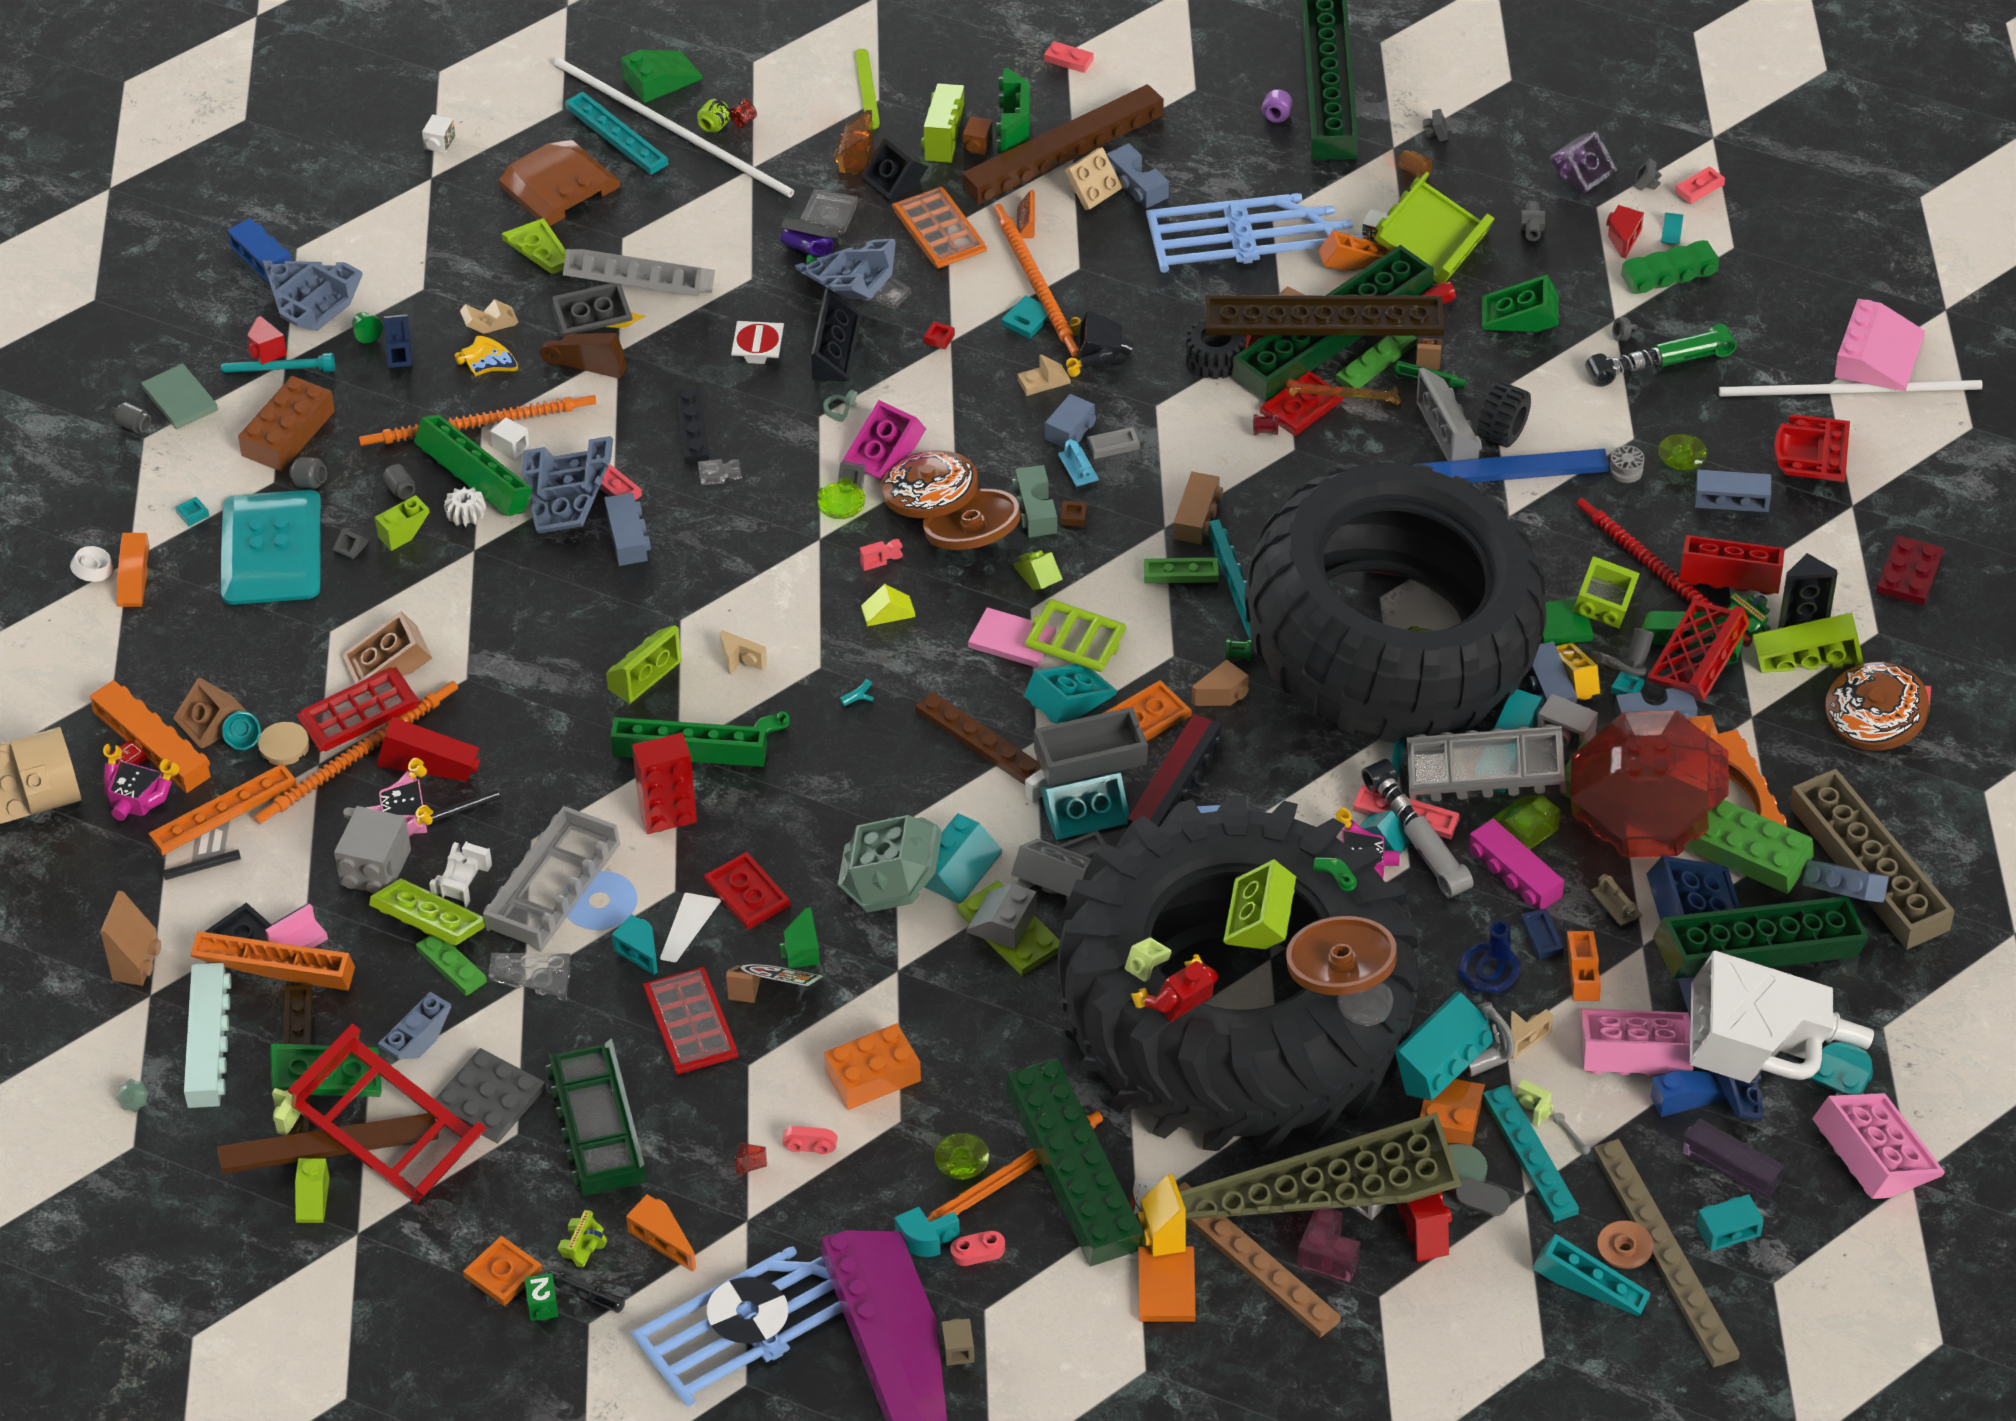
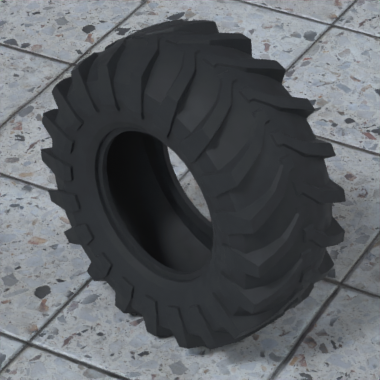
[1058,795,1419,1152]

